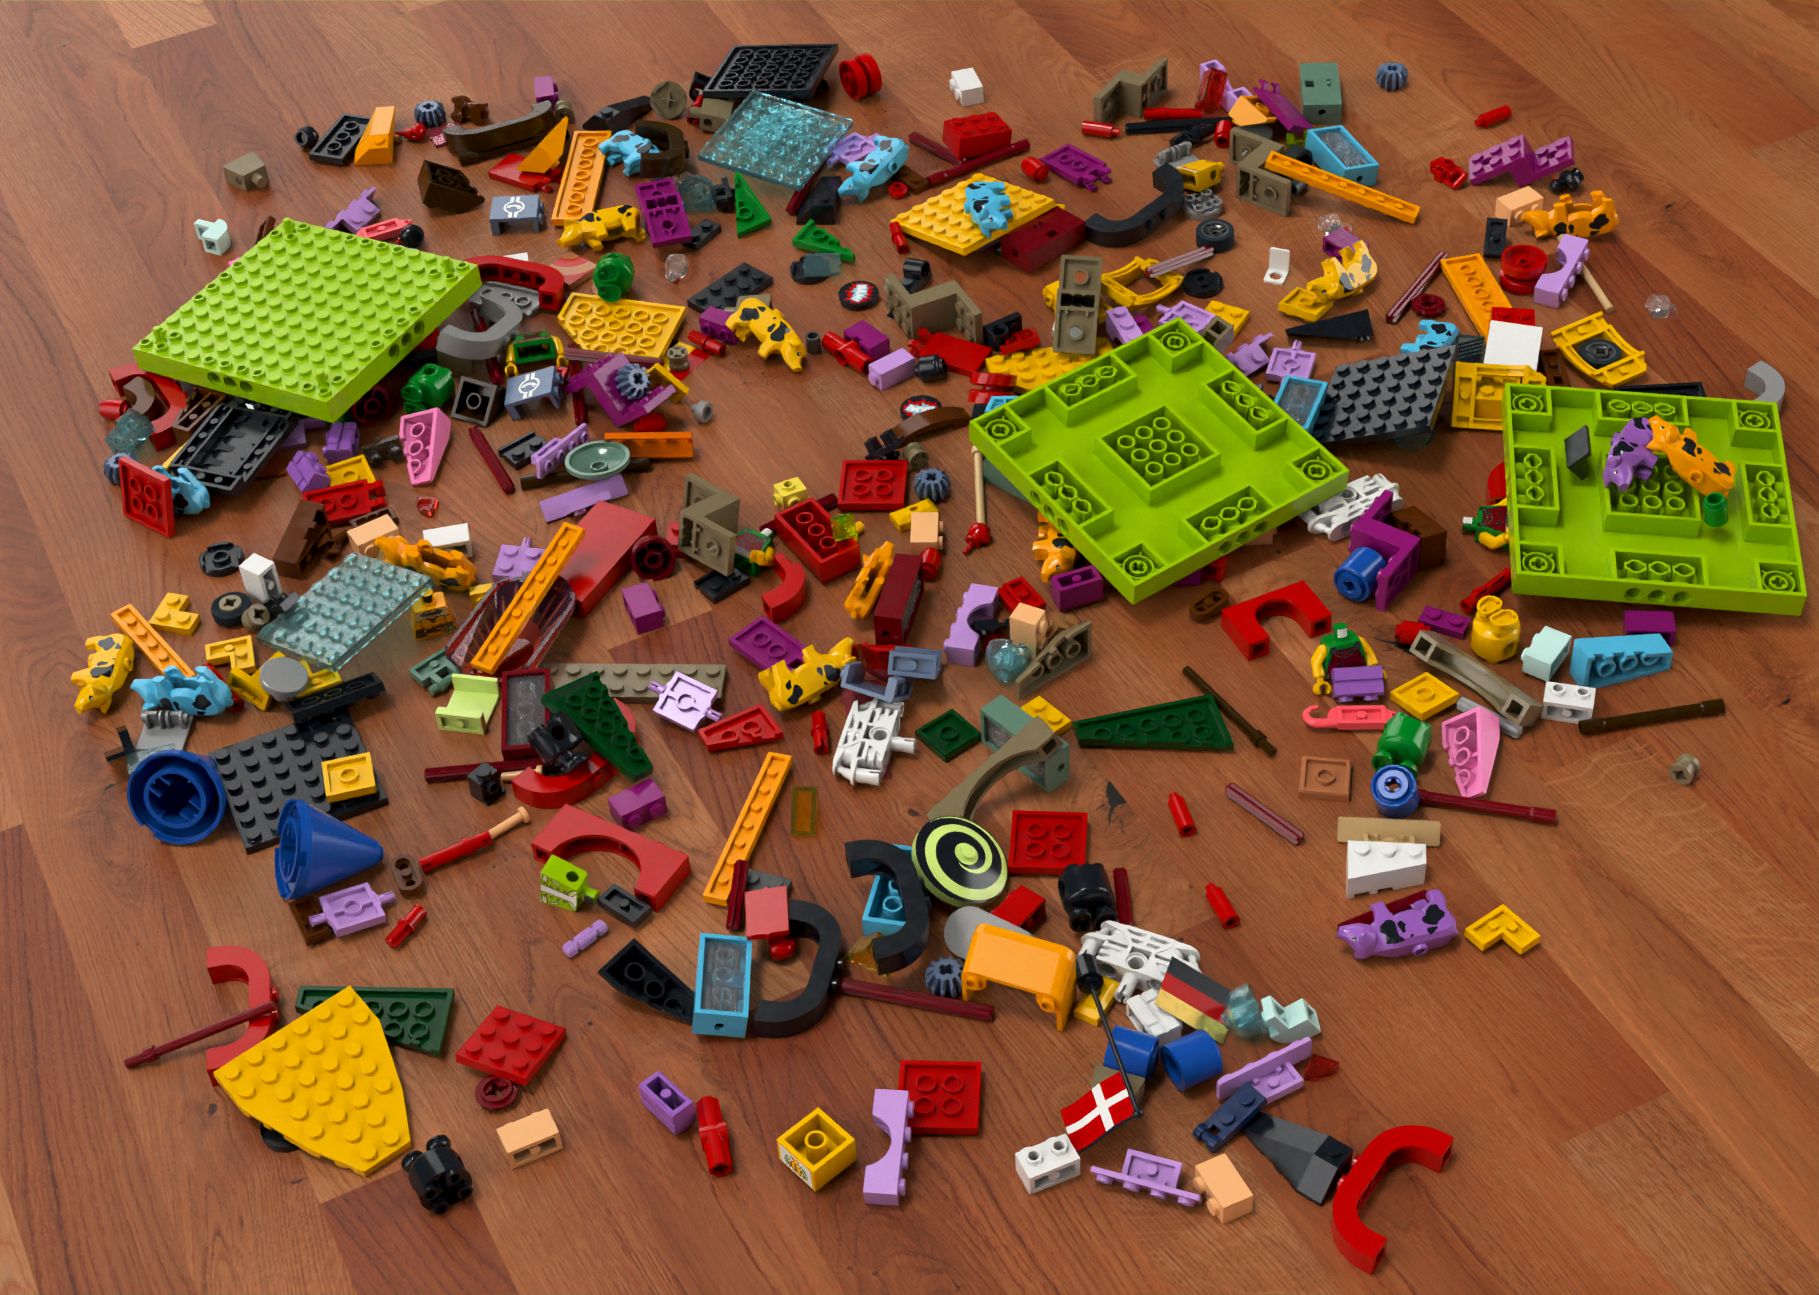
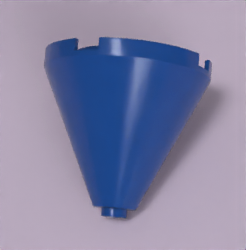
[127,749,226,845]
[274,799,384,901]

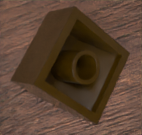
[451,376,507,427]

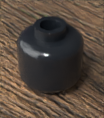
[915,354,947,383]

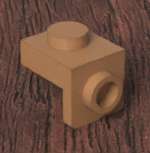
[1046,611,1079,643]

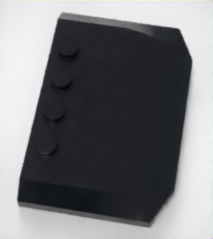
[170,395,300,497]

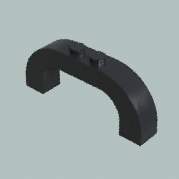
[1085,162,1185,247]
[844,839,932,976]
[754,899,845,1039]

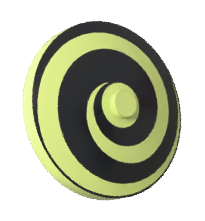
[911,816,1008,908]

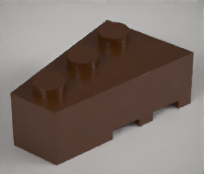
[172,385,230,447]
[272,499,333,580]
[1389,506,1447,572]

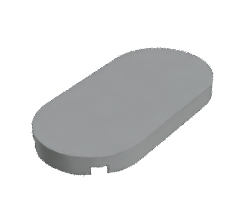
[468,281,543,319]
[944,906,1034,960]

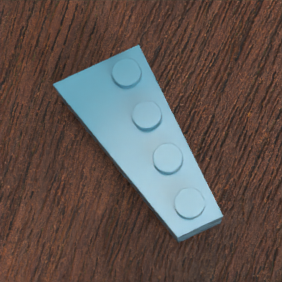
[1569,633,1673,689]

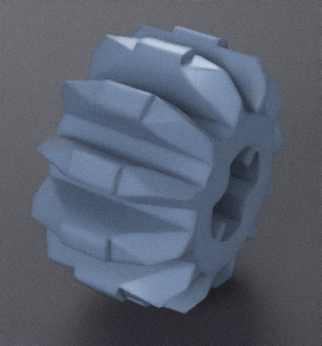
[1376,61,1408,91]
[414,100,446,129]
[614,363,652,400]
[103,451,140,486]
[913,467,951,503]
[925,955,964,999]

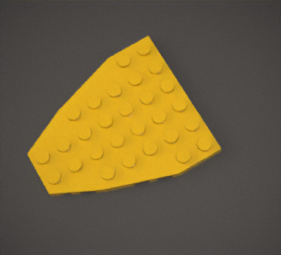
[213,986,411,1177]

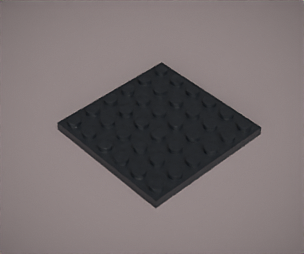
[703,44,839,100]
[1311,345,1459,449]
[208,706,389,855]

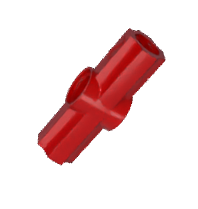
[821,331,875,375]
[695,1096,733,1178]

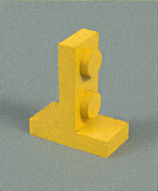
[226,651,285,711]

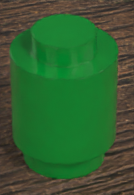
[1703,492,1729,527]

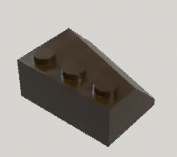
[417,160,485,214]

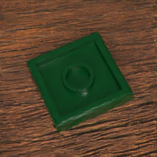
[915,708,982,763]

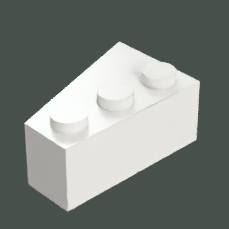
[1346,840,1426,899]

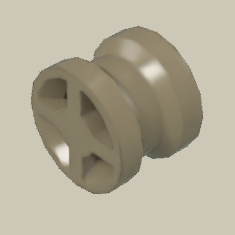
[554,100,574,123]
[667,346,689,372]
[902,442,929,470]
[241,604,270,631]
[1668,753,1701,785]

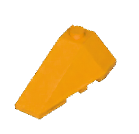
[1228,95,1278,127]
[354,106,395,166]

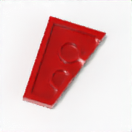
[697,703,784,752]

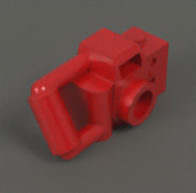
[1430,157,1468,190]

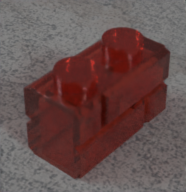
[1194,68,1228,114]

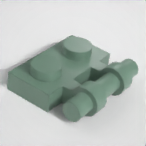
[408,646,463,696]

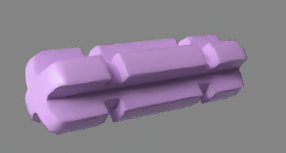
[562,919,608,958]

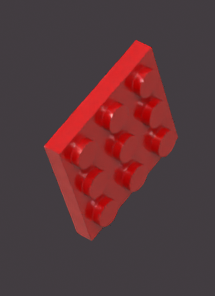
[118,456,175,538]
[837,460,908,510]
[1008,810,1088,875]
[455,1005,566,1086]
[898,1060,982,1135]

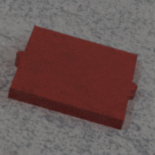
[857,643,895,683]

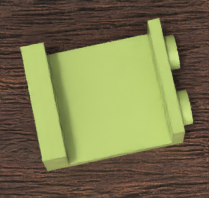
[435,673,501,735]

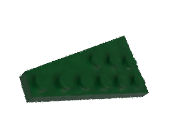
[541,671,653,783]
[1072,694,1234,751]
[295,986,455,1058]

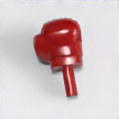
[395,122,427,141]
[962,522,993,555]
[767,935,797,961]

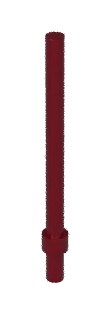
[124,1000,277,1069]

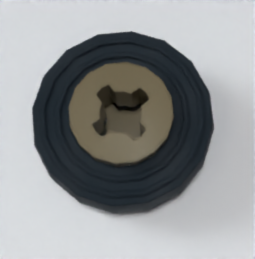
[211,592,252,627]

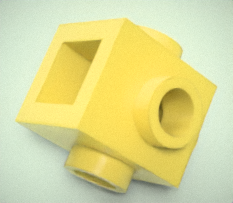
[772,477,808,511]

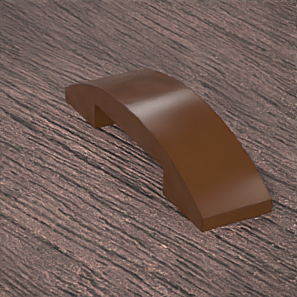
[892,407,971,449]

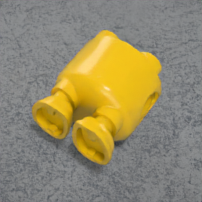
[1470,595,1521,664]

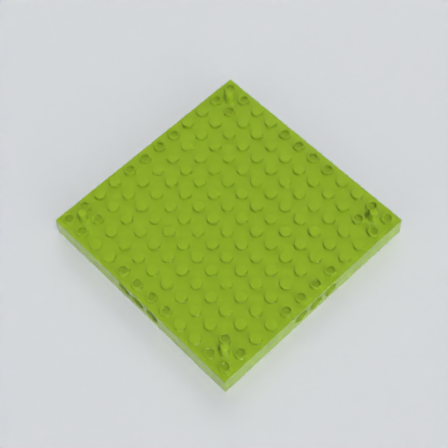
[132,217,482,423]
[969,316,1350,605]
[1501,383,1807,616]

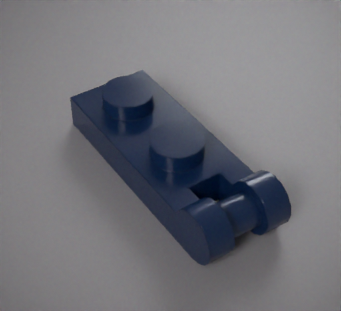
[1192,1081,1268,1153]

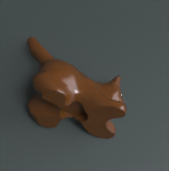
[450,95,489,126]

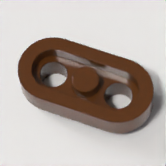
[1189,588,1229,622]
[390,854,424,897]

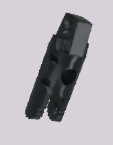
[1169,123,1216,147]

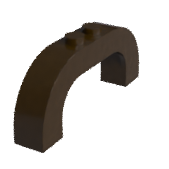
[441,100,555,153]
[635,120,689,178]

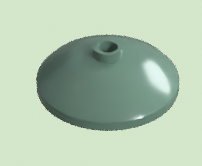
[565,440,630,481]

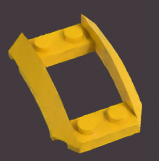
[1100,256,1184,311]
[1549,311,1647,389]
[1448,361,1546,431]

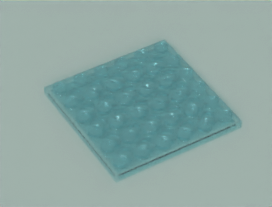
[697,90,853,192]
[255,552,435,672]

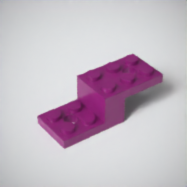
[1469,134,1575,187]
[635,178,692,248]

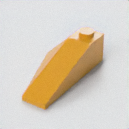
[517,116,569,173]

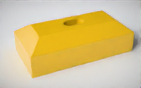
[889,498,939,533]
[1074,975,1120,1027]

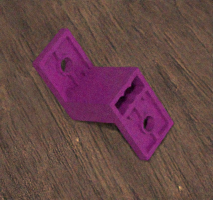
[563,352,676,427]
[1348,489,1421,612]

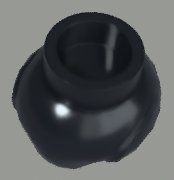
[295,126,319,149]
[1549,168,1584,193]
[396,224,424,248]

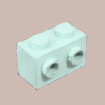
[1521,626,1572,681]

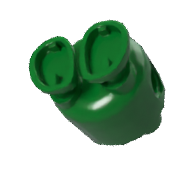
[593,252,635,302]
[401,363,456,414]
[1371,712,1432,779]

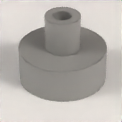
[691,400,713,423]

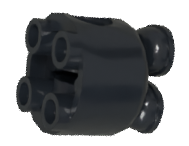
[527,710,588,776]
[1057,863,1118,932]
[401,1135,473,1215]

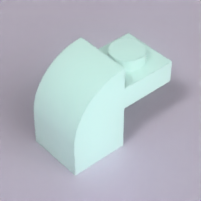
[194,219,231,256]
[1261,995,1321,1043]

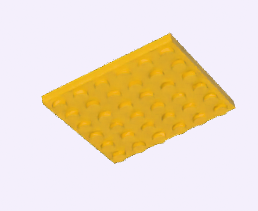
[890,173,1056,256]

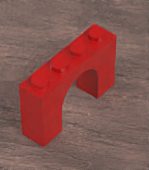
[1221,580,1332,661]

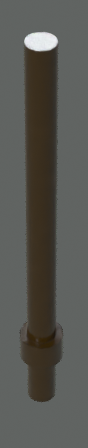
[1182,666,1277,757]

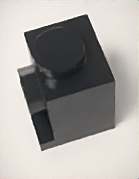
[467,762,506,806]

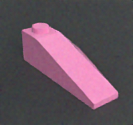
[399,407,451,486]
[1442,706,1500,798]

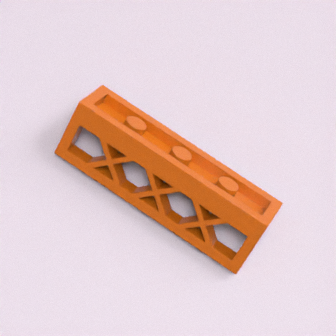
[605,432,694,459]

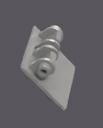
[1153,141,1199,167]
[135,710,194,751]

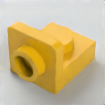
[469,583,493,612]

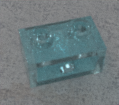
[105,408,155,455]

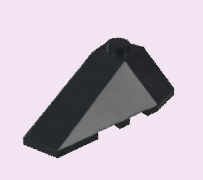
[582,95,652,136]
[796,176,841,225]
[1285,309,1374,343]
[598,938,695,1026]
[1242,1111,1353,1207]

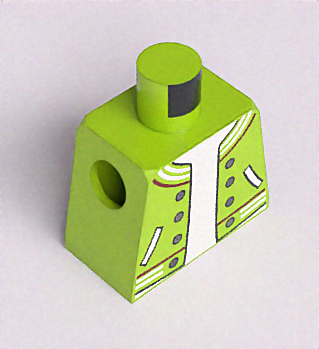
[540,855,600,912]

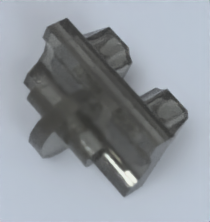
[361,434,403,469]

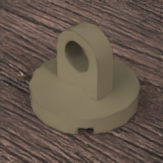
[650,81,687,119]

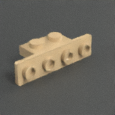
[1337,816,1441,847]

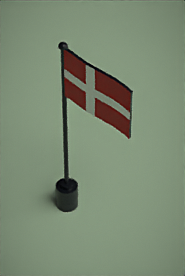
[1060,953,1144,1154]

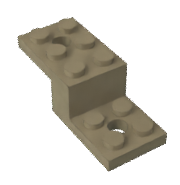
[1093,57,1168,124]

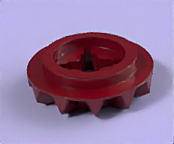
[1412,294,1445,318]
[475,1075,519,1112]

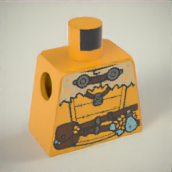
[411,587,458,641]

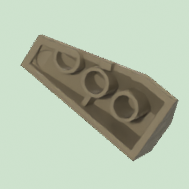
[1015,620,1092,700]

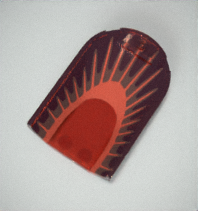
[445,571,576,688]

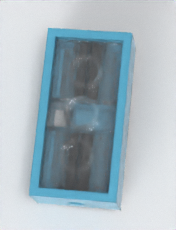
[1304,125,1379,186]
[1274,375,1328,435]
[692,933,752,1038]

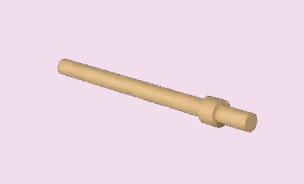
[1557,234,1614,314]
[971,445,986,525]

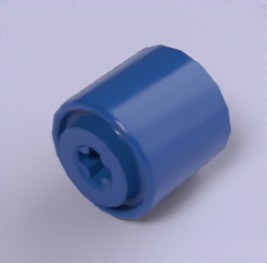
[1333,547,1387,602]
[1371,765,1420,819]
[1103,1025,1161,1084]
[1160,1029,1223,1091]

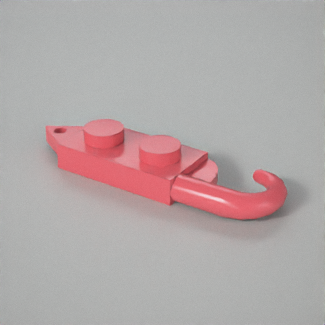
[356,218,413,241]
[1302,705,1397,730]

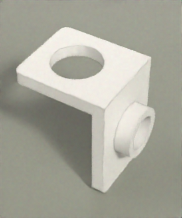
[1263,247,1290,286]

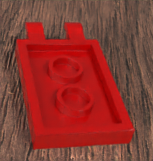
[488,153,563,193]
[908,328,993,377]
[302,479,388,527]

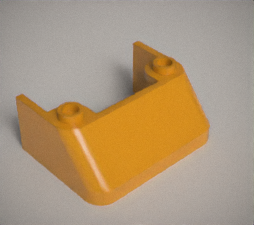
[961,924,1077,1031]

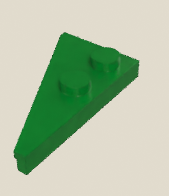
[734,171,772,238]
[792,219,856,263]

